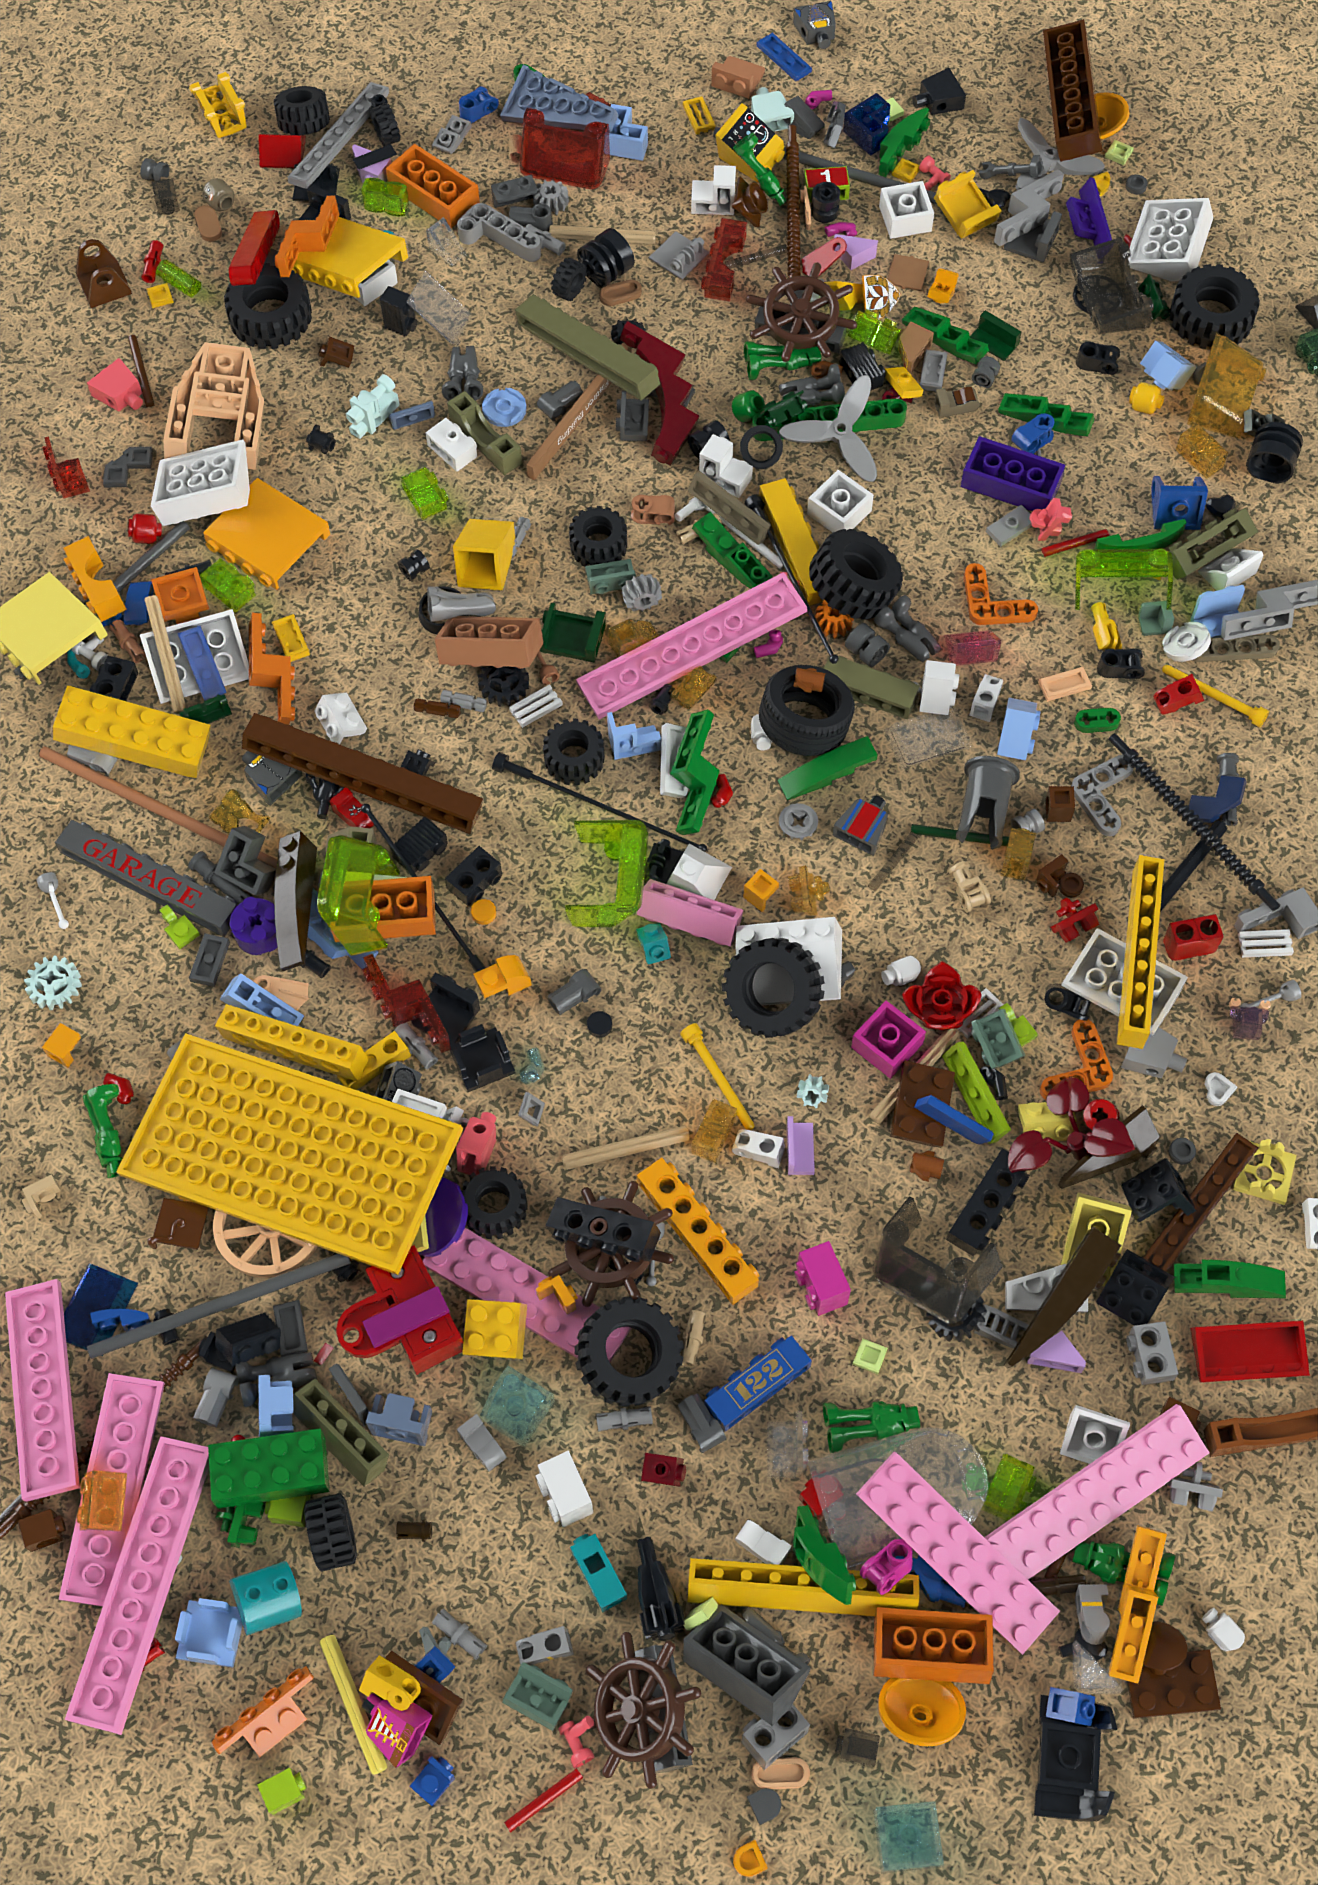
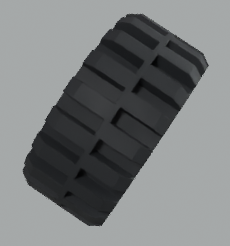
[224,263,312,349]
[1170,264,1260,350]
[809,529,903,619]
[722,938,825,1038]
[574,1297,684,1407]

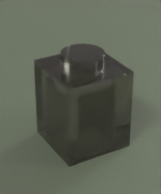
[152,178,180,215]
[834,1728,880,1769]

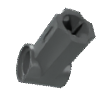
[509,203,553,231]
[537,381,583,421]
[547,969,602,1015]
[678,1394,726,1453]

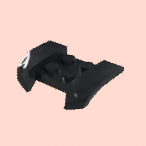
[1034,1695,1117,1822]

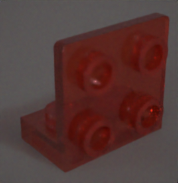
[42,436,90,499]

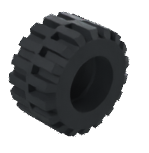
[274,86,330,135]
[569,506,628,567]
[543,718,605,785]
[461,1166,528,1240]
[305,1493,357,1572]

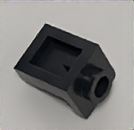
[401,749,436,776]
[198,1331,236,1374]

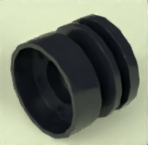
[577,228,635,288]
[1246,422,1303,484]

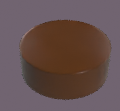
[1058,873,1084,898]

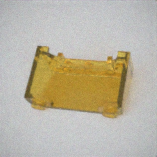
[1187,334,1267,439]

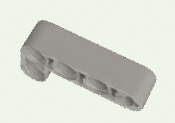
[457,203,541,262]

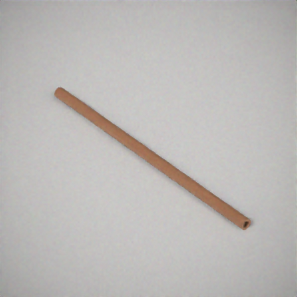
[39,746,277,868]

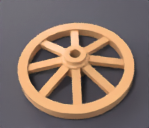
[213,1210,318,1278]

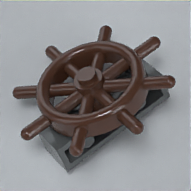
[746,262,857,362]
[579,1632,701,1789]

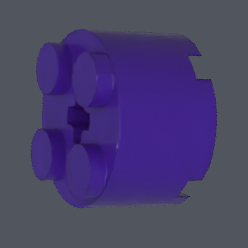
[230,897,277,955]

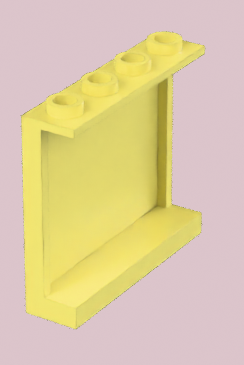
[0,572,108,685]

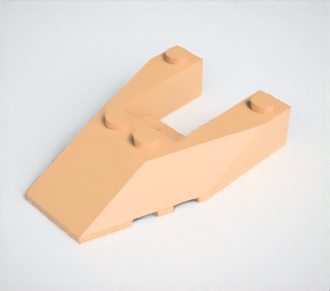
[163,342,264,470]

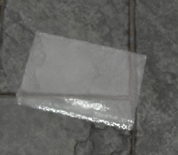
[406,270,473,347]

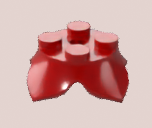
[902,961,982,1030]

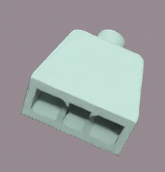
[751,87,794,132]

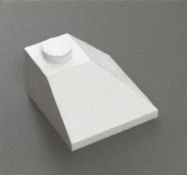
[667,844,732,900]

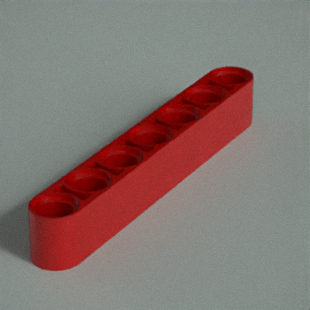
[229,210,280,286]

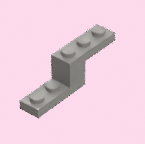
[994,169,1064,247]
[1221,580,1318,641]
[1234,887,1318,939]

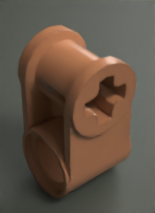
[631,495,675,525]

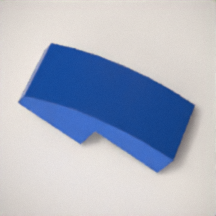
[124,581,154,625]
[90,1309,151,1332]

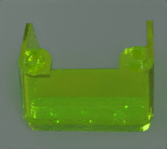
[1075,549,1173,610]
[565,820,648,927]
[317,835,400,956]

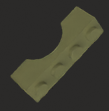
[447,391,522,476]

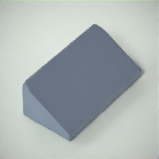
[388,401,435,430]

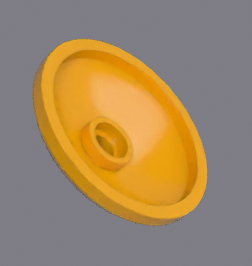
[1096,92,1129,140]
[878,1678,966,1746]

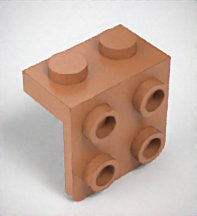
[711,56,765,99]

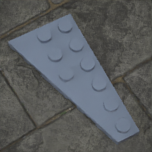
[500,64,619,133]

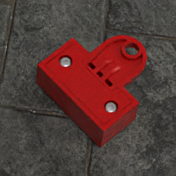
[336,1245,463,1375]

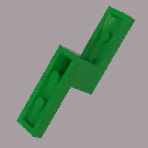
[670,709,720,835]

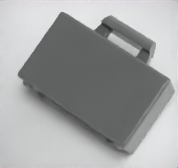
[783,96,825,139]

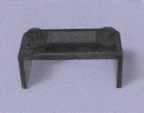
[873,1196,1003,1324]

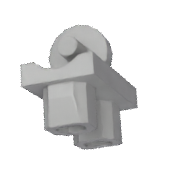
[1168,1462,1223,1511]

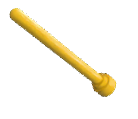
[1162,665,1270,728]
[680,1023,755,1131]

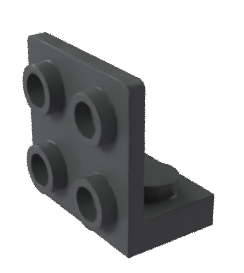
[1004,211,1062,262]

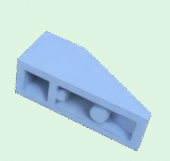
[220,973,304,1026]

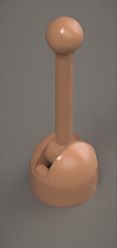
[537,651,560,685]

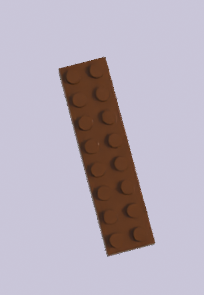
[1043,19,1103,162]

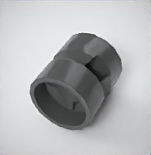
[845,623,890,668]

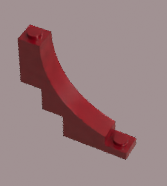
[620,321,699,466]

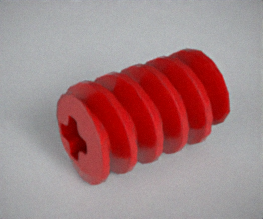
[1083,1099,1120,1130]

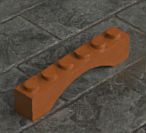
[1203,1408,1318,1457]

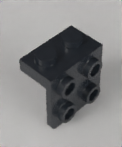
[411,972,480,1046]

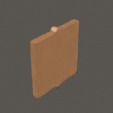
[887,254,929,291]

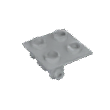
[649,231,709,280]

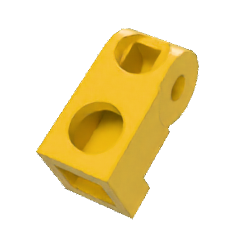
[359,1655,421,1711]

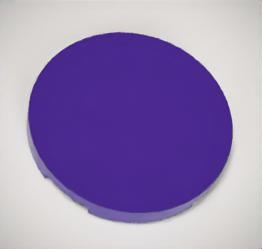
[418,1177,468,1257]

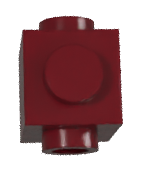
[641,1453,686,1487]

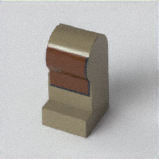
[934,387,980,418]

